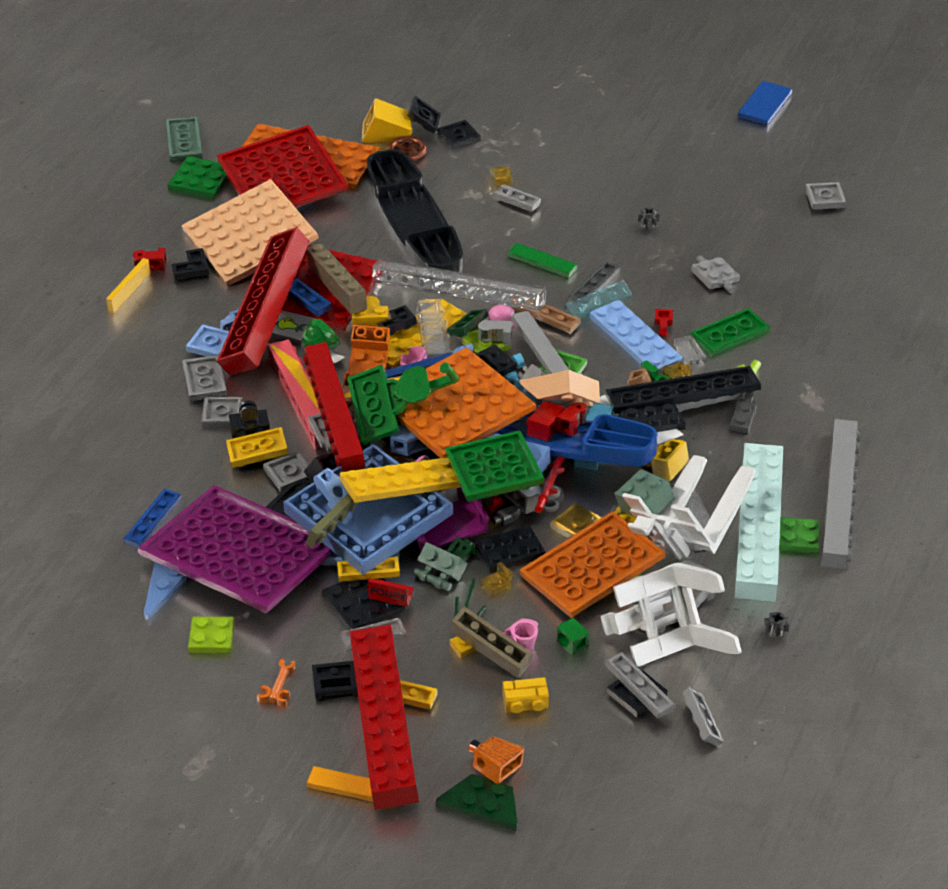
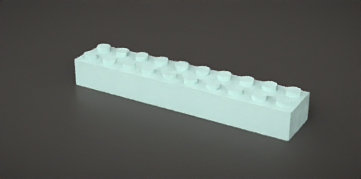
[734,443,783,602]

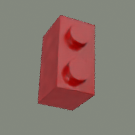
[526,401,565,442]

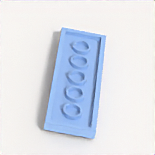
[589,300,683,374]

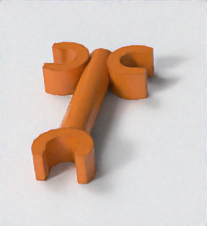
[257,658,295,707]

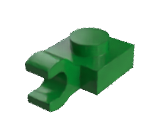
[641,360,669,382]

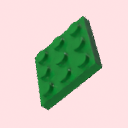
[167,156,228,199]

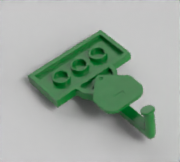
[347,362,459,445]

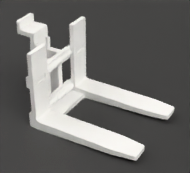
[622,455,756,560]
[600,563,742,666]

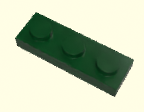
[448,309,488,338]

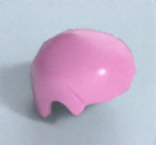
[488,304,515,327]
[400,346,428,366]

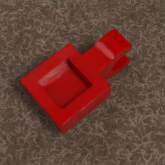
[654,309,673,336]

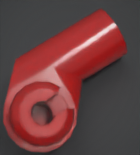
[485,494,504,515]

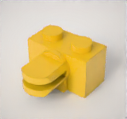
[352,296,389,329]
[643,439,689,481]

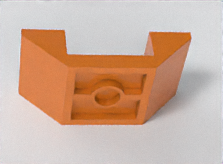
[342,325,390,387]

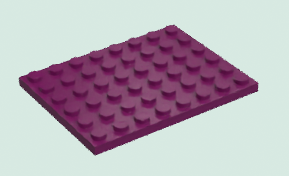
[138,485,334,613]

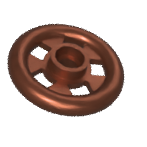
[388,136,427,161]

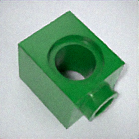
[557,618,589,656]

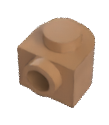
[627,368,652,386]

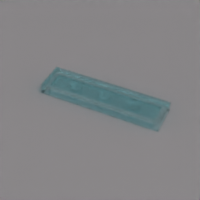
[564,280,633,319]

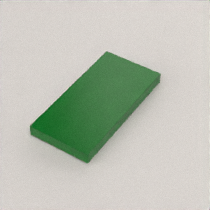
[690,308,770,357]

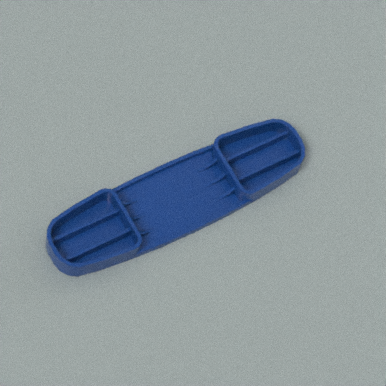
[495,411,658,466]

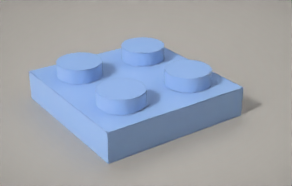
[186,324,229,357]

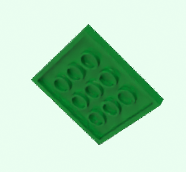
[445,431,545,502]

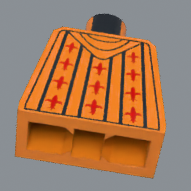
[468,737,525,784]

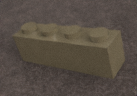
[450,606,533,679]

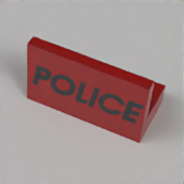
[368,578,414,607]

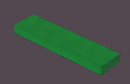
[508,243,577,278]

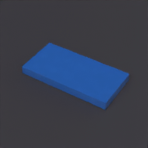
[738,81,792,126]

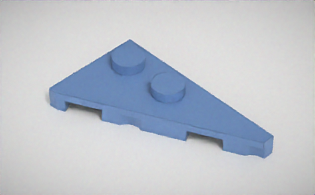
[144,562,188,620]

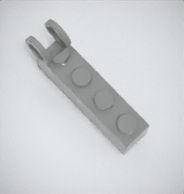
[503,485,561,514]

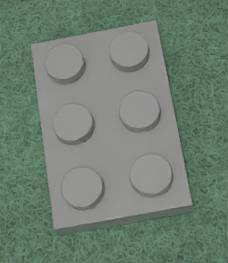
[182,355,227,401]

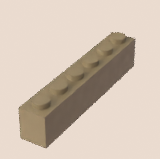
[306,244,367,314]

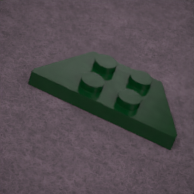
[436,774,518,831]

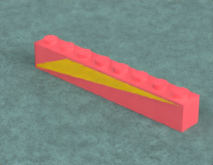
[268,339,325,451]

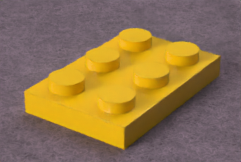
[226,427,289,468]

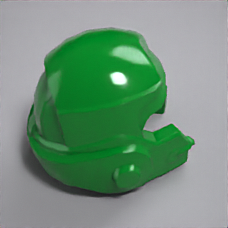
[302,318,341,349]

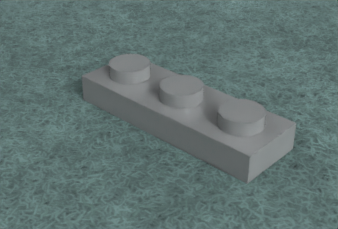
[683,687,724,747]

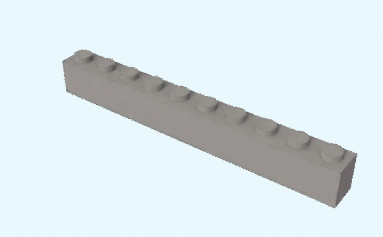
[821,419,861,569]

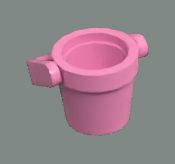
[502,618,539,653]

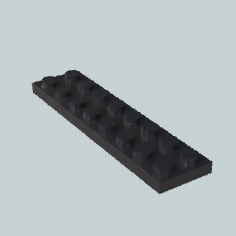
[606,366,761,414]

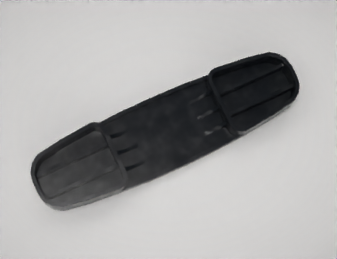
[367,149,464,280]

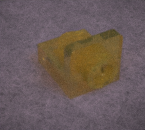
[490,165,512,187]
[480,562,513,598]

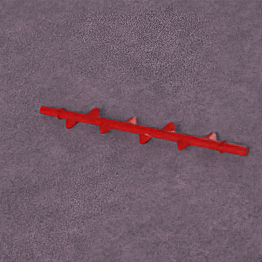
[535,457,565,513]

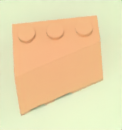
[520,370,600,408]

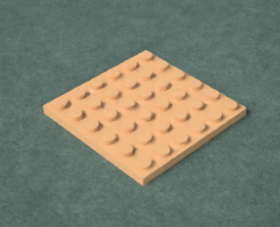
[181,179,319,287]

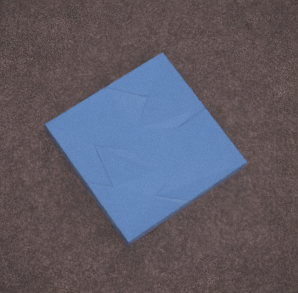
[283,444,453,575]

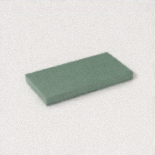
[165,117,203,162]

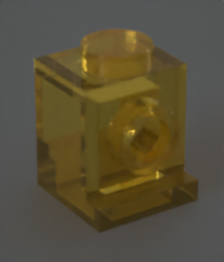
[663,361,692,379]

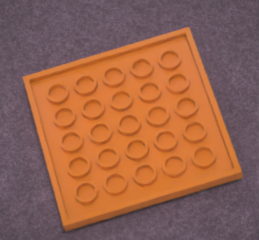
[396,347,536,458]

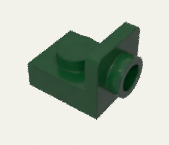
[447,537,477,562]

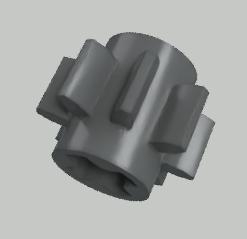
[638,207,660,229]
[763,612,790,637]

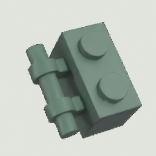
[414,542,468,591]

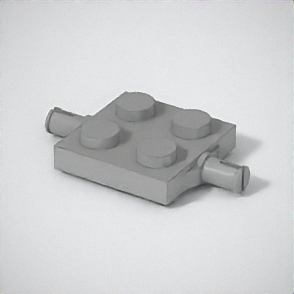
[691,255,740,293]

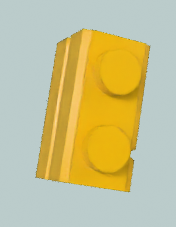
[502,677,549,713]

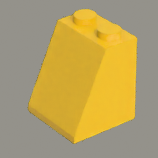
[362,98,413,143]

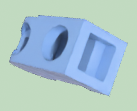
[313,468,348,509]

